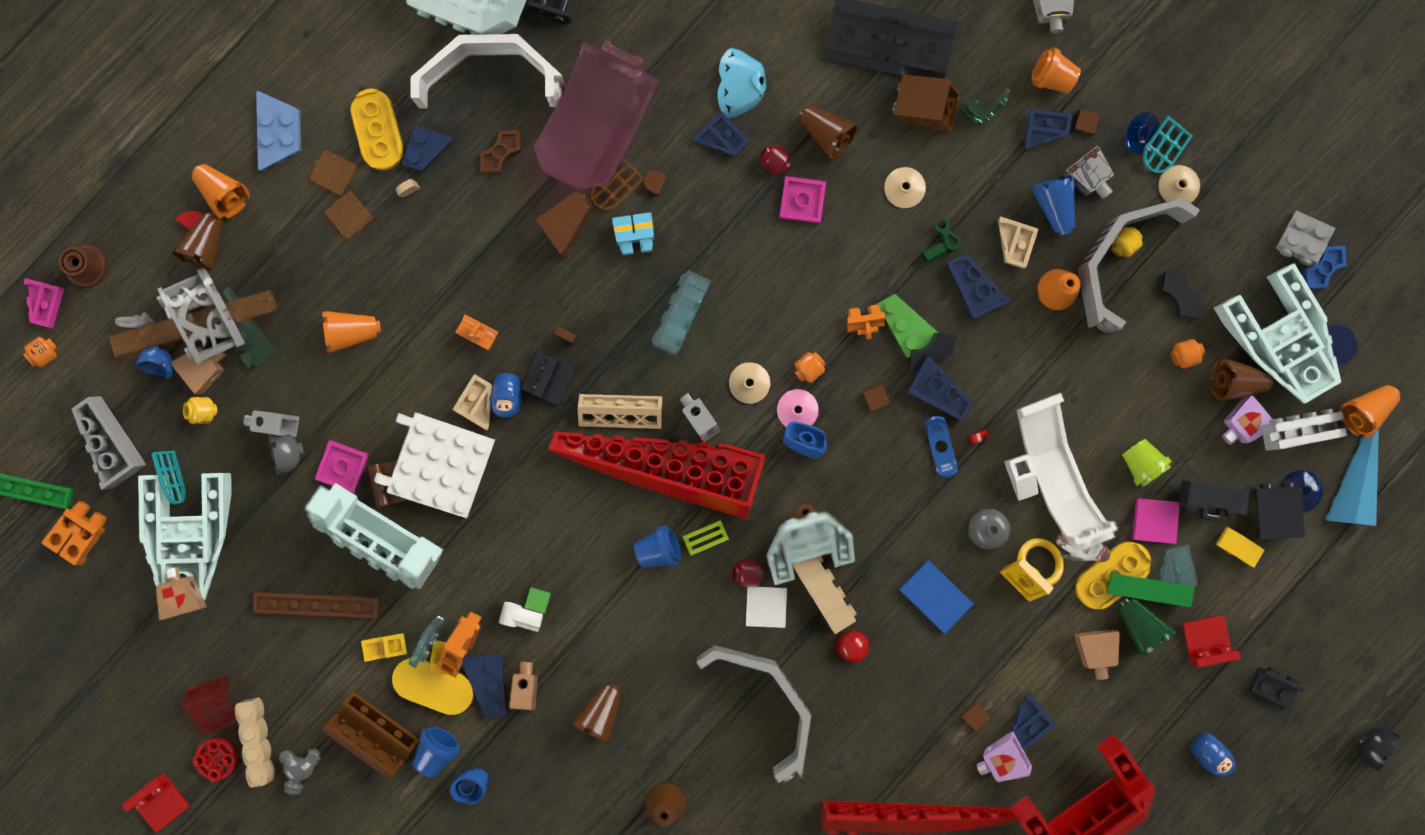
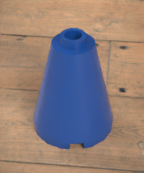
[1032,175,1075,235]

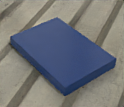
[899,560,973,634]

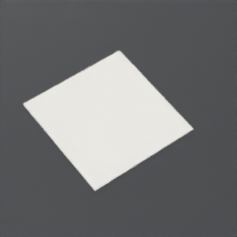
[746,587,787,628]

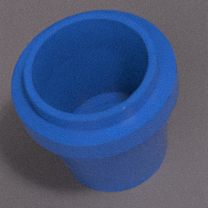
[634,525,681,569]
[412,727,460,777]

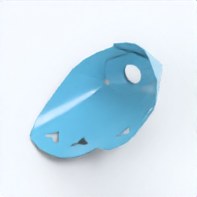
[718,48,767,118]

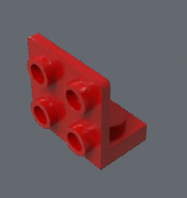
[1182,615,1240,667]
[122,773,190,833]

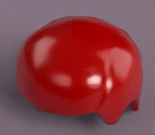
[835,631,869,662]

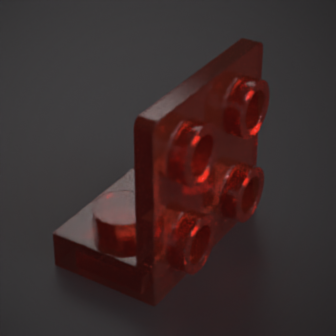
[182,676,238,735]

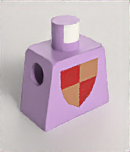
[1222,395,1272,445]
[977,732,1032,782]

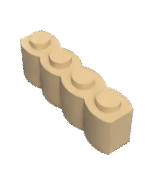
[792,556,857,634]
[235,697,275,788]

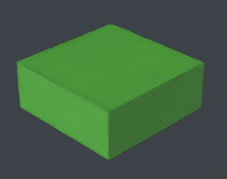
[525,587,551,614]

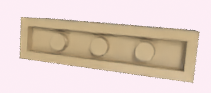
[578,394,662,429]

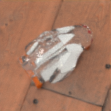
[1056,531,1111,562]

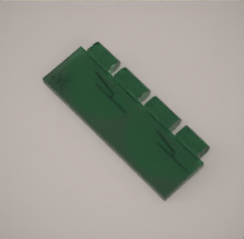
[205,286,278,369]

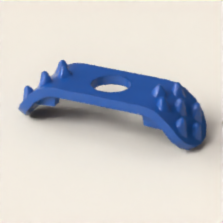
[925,416,958,478]

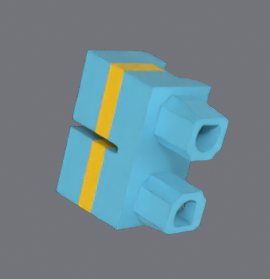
[612,212,655,255]

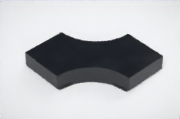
[1160,271,1203,319]
[907,332,956,373]

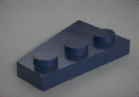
[907,355,973,421]
[462,653,508,719]

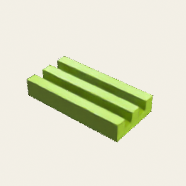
[683,520,729,556]

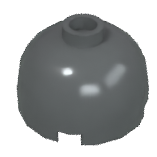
[268,434,304,475]
[968,509,1011,550]

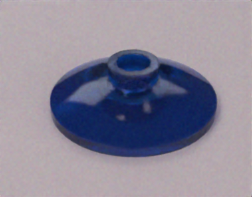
[1126,112,1160,154]
[1282,470,1323,512]

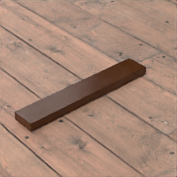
[253,592,380,619]

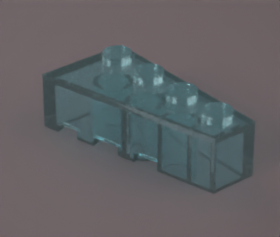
[651,270,711,357]

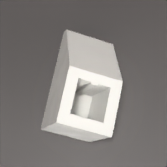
[1004,454,1038,501]

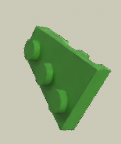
[876,294,938,358]

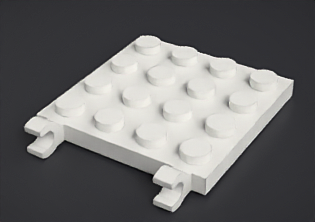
[374,412,495,518]

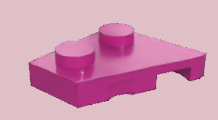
[24,278,64,328]

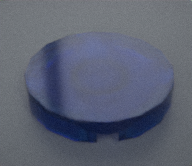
[1327,324,1358,366]

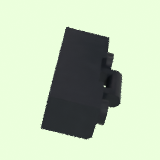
[1178,480,1250,522]

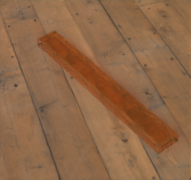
[109,290,278,357]

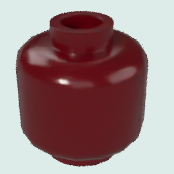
[759,144,791,175]
[732,560,764,587]

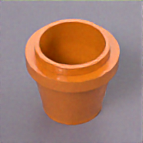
[1032,47,1081,94]

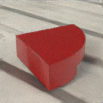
[176,211,203,230]
[968,429,989,444]

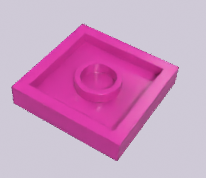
[780,176,826,224]
[315,440,370,493]
[1132,498,1180,544]

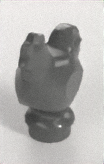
[279,748,321,795]

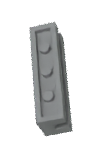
[1261,409,1347,450]

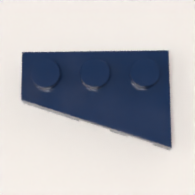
[946,254,1011,319]

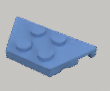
[256,91,301,172]

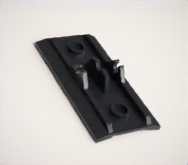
[823,0,958,79]

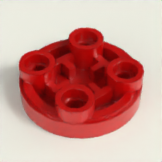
[193,737,238,782]

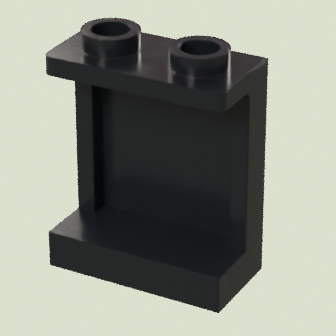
[1254,483,1305,539]

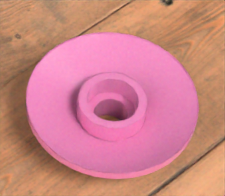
[777,389,818,427]

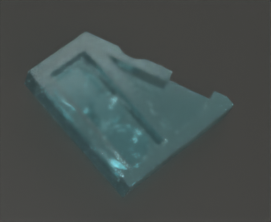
[1160,545,1198,587]
[408,616,445,668]

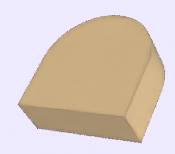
[396,179,420,197]

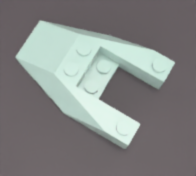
[1214,263,1341,404]
[138,473,231,600]
[766,512,855,585]

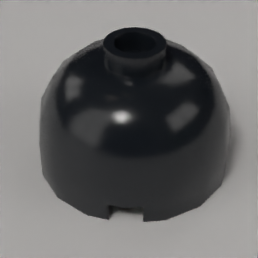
[1357,727,1399,772]

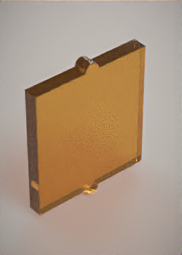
[309,150,358,196]
[324,191,374,240]

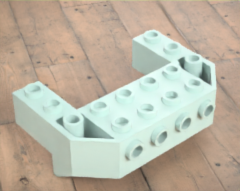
[406,0,526,35]
[306,483,443,589]

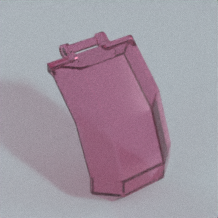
[533,40,659,191]

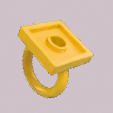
[1000,538,1064,602]

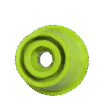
[1122,439,1172,487]

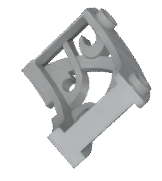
[157,267,245,365]

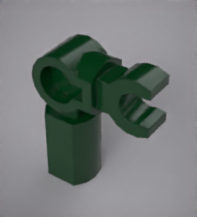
[921,218,960,264]

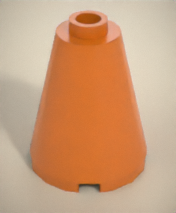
[192,164,250,219]
[1037,269,1080,310]
[322,311,381,353]
[1339,385,1400,439]

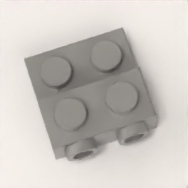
[1275,211,1336,266]

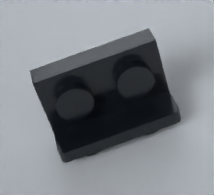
[1249,667,1304,709]

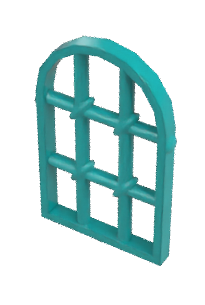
[1143,116,1192,173]
[151,451,186,505]

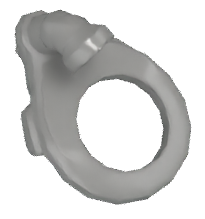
[115,312,155,338]

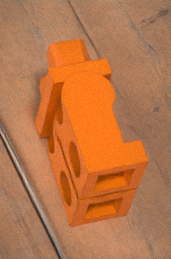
[42,501,107,566]
[437,612,481,678]

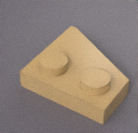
[998,217,1038,269]
[452,374,492,430]

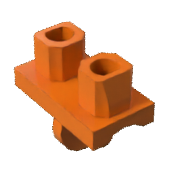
[847,305,886,340]
[455,315,499,350]

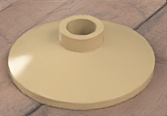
[1158,165,1200,203]
[884,167,926,208]
[729,363,770,404]

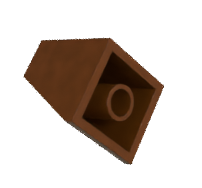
[893,75,961,133]
[536,191,593,260]

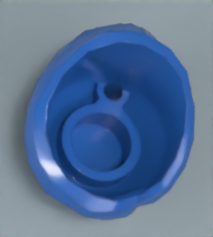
[136,345,174,378]
[449,768,489,805]

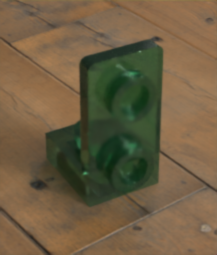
[962,88,1011,125]

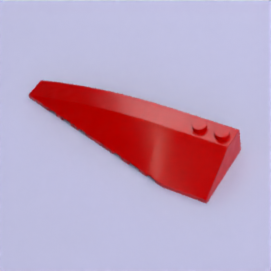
[548,432,766,519]
[821,801,1017,835]

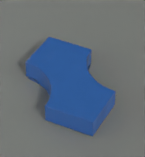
[1303,246,1347,289]

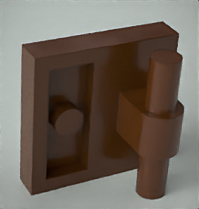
[368,460,409,508]

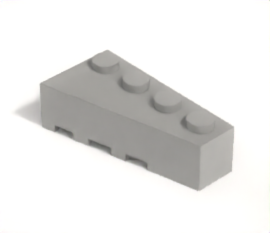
[72,396,146,490]

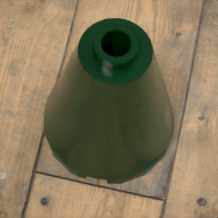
[1118,597,1176,657]

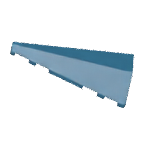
[1325,429,1379,526]

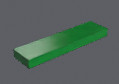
[0,473,74,509]
[1106,572,1195,607]

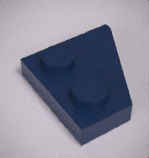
[1023,109,1072,149]
[693,111,750,157]
[402,126,454,172]
[1008,693,1055,751]

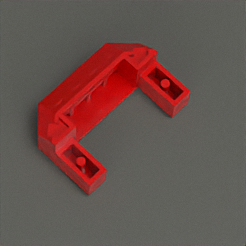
[1009,734,1155,835]

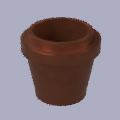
[59,245,108,287]

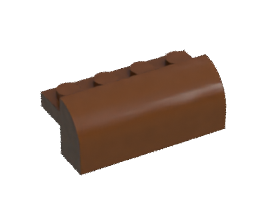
[322,691,420,780]

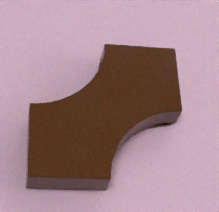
[479,130,521,174]

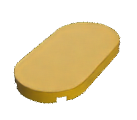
[351,89,403,170]
[1076,542,1151,609]
[392,657,474,715]

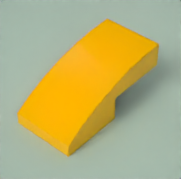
[1216,527,1265,568]
[361,633,407,662]

